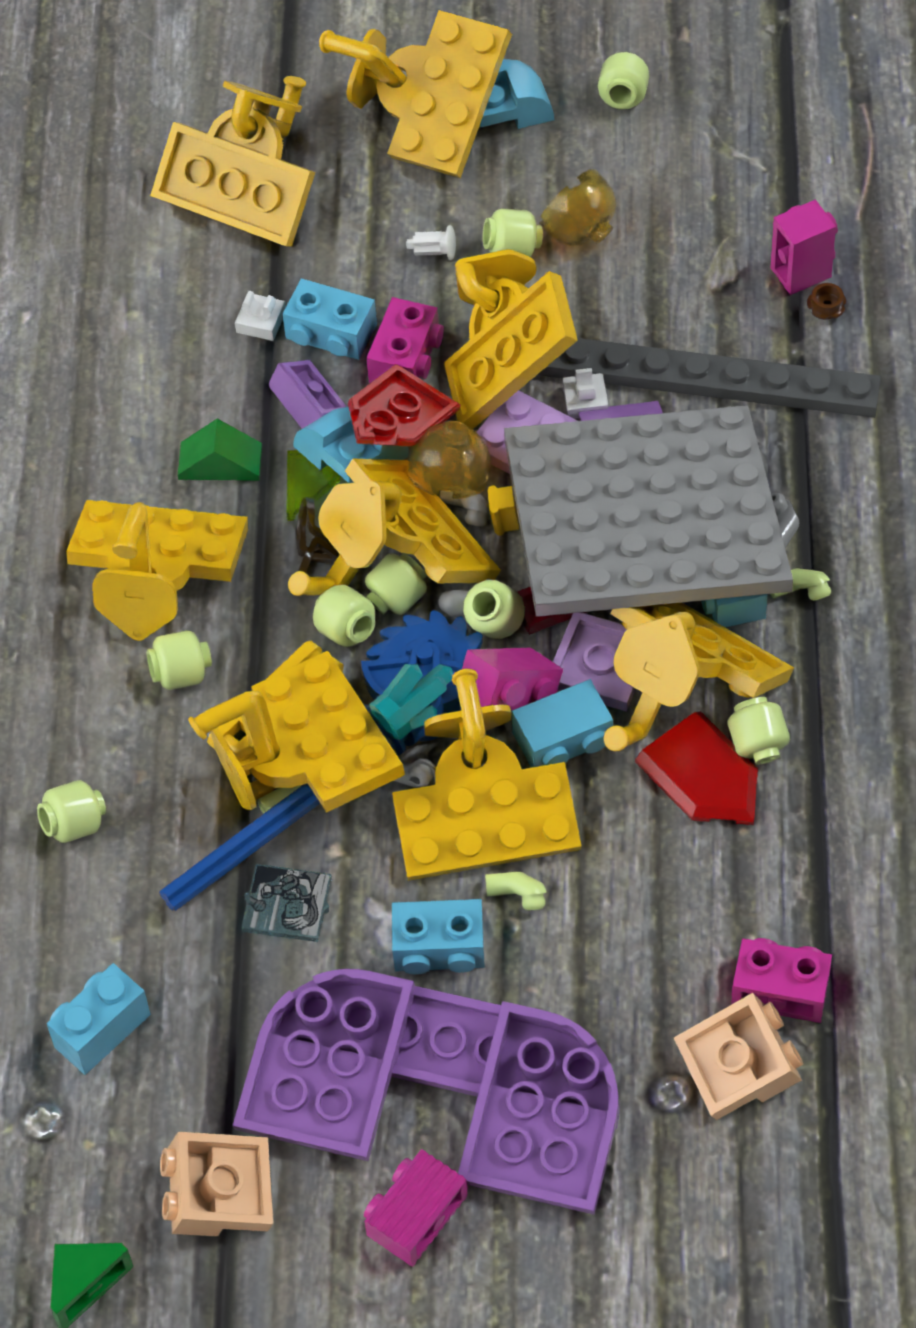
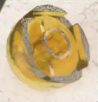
[539,169,616,246]
[408,421,491,499]

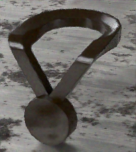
[296,497,335,557]
[298,537,360,573]

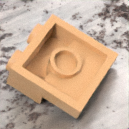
[674,993,803,1120]
[160,1132,273,1236]

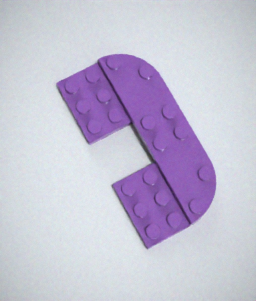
[233,969,620,1215]

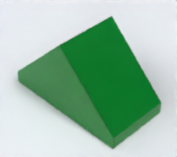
[177,418,262,481]
[50,1243,134,1328]

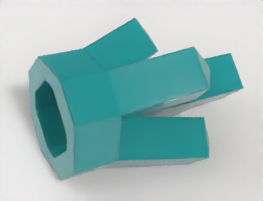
[369,664,453,740]

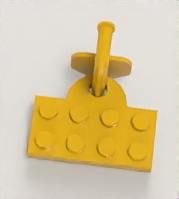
[319,10,512,178]
[150,76,316,247]
[444,249,578,431]
[288,458,501,596]
[66,500,248,641]
[603,602,794,751]
[188,651,405,813]
[392,669,582,881]

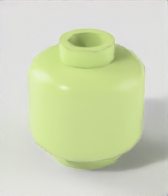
[598,52,650,110]
[483,209,543,257]
[365,553,427,615]
[463,580,525,639]
[313,585,375,647]
[146,630,212,690]
[727,697,790,765]
[37,780,106,843]

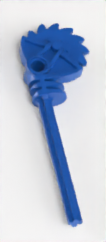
[159,610,483,911]

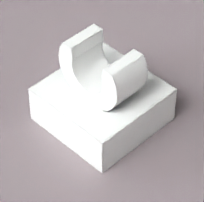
[235,291,286,341]
[563,368,608,419]

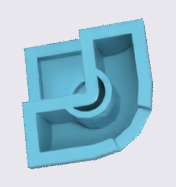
[480,59,554,129]
[293,407,409,483]

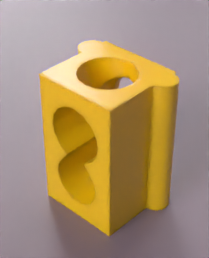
[487,485,519,536]

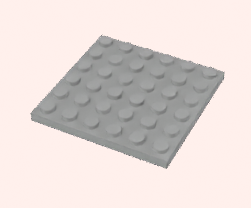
[504,405,793,616]

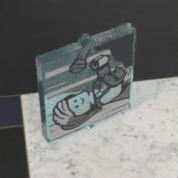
[241,864,332,942]

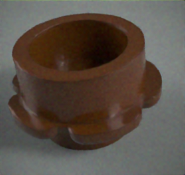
[807,283,847,320]

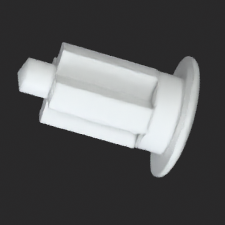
[406,225,456,261]

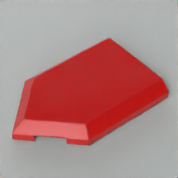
[348,364,461,447]
[635,711,758,825]

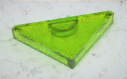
[286,450,341,521]

